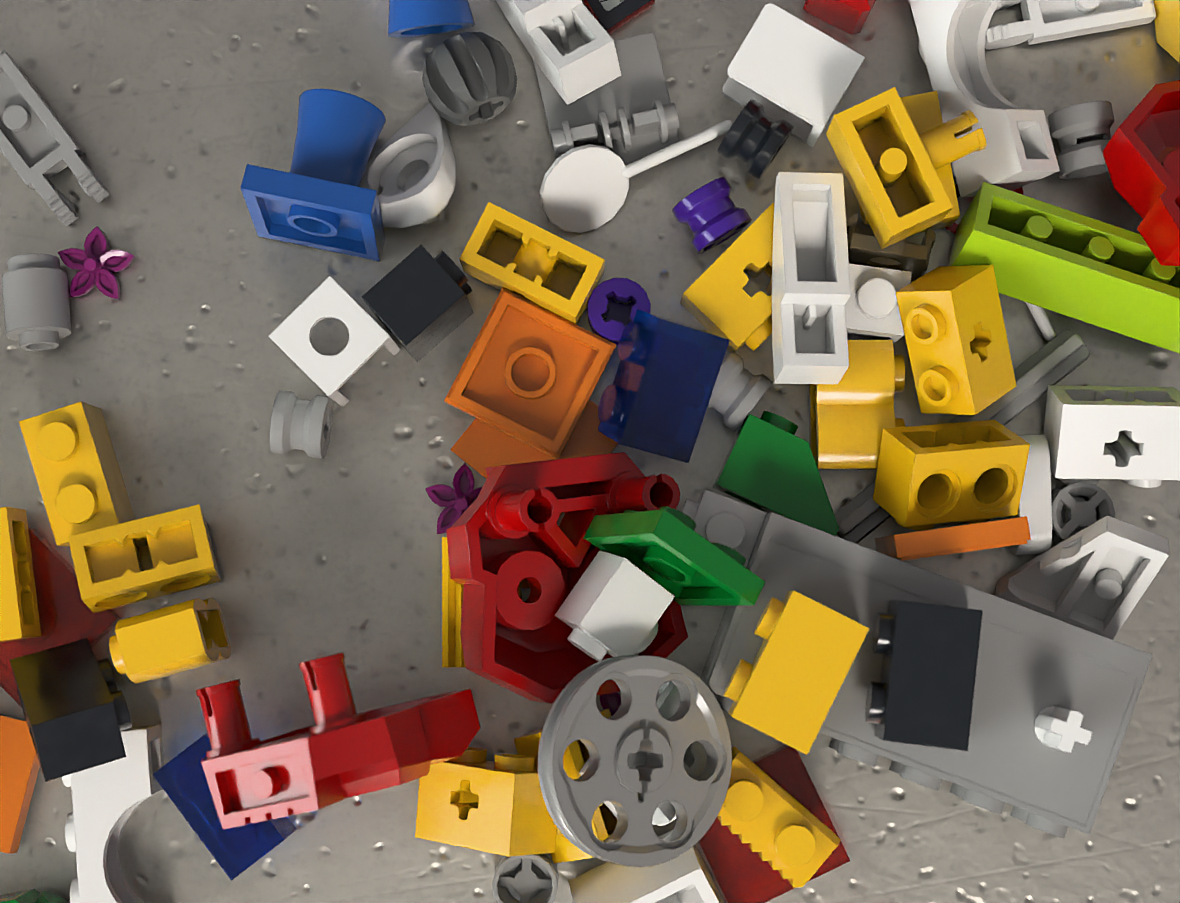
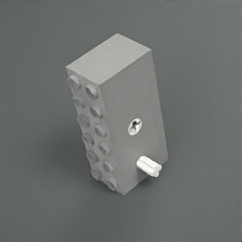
[700,512,1153,838]

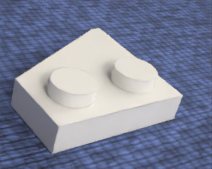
[995,516,1169,640]

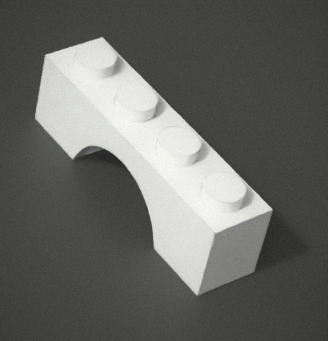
[907,0,1060,197]
[62,724,166,903]

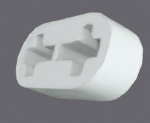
[1006,434,1052,556]

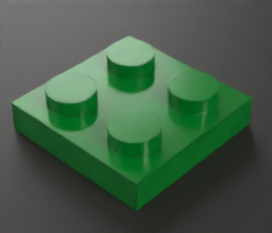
[583,506,765,606]

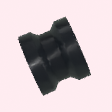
[717,98,794,179]

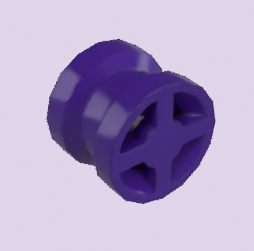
[672,177,752,254]
[588,278,651,347]

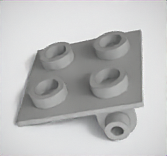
[533,32,680,166]

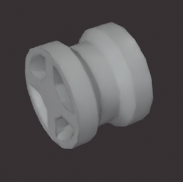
[694,351,773,432]
[269,390,333,459]
[1051,482,1115,544]

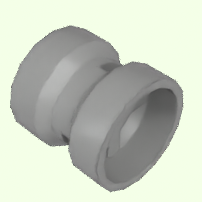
[1047,101,1115,180]
[492,853,559,903]

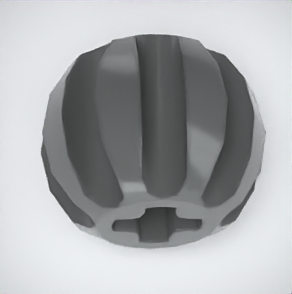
[422,32,517,126]

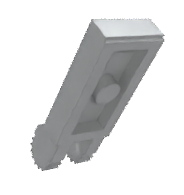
[0,50,110,226]

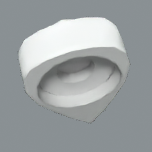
[359,103,456,228]

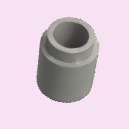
[2,253,71,351]

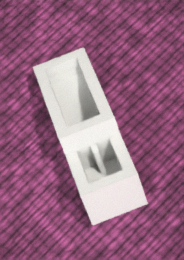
[496,0,621,105]
[772,172,851,384]

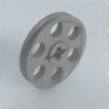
[538,655,732,867]

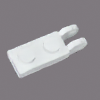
[985,0,1156,50]

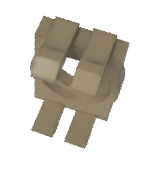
[846,213,936,282]

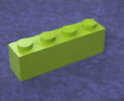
[948,182,1180,354]

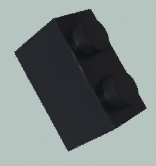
[361,245,473,363]
[865,600,983,751]
[9,638,132,782]

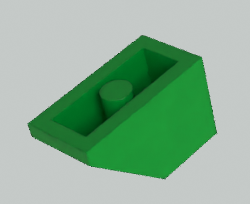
[712,411,839,536]

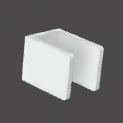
[722,3,865,148]
[269,276,400,407]

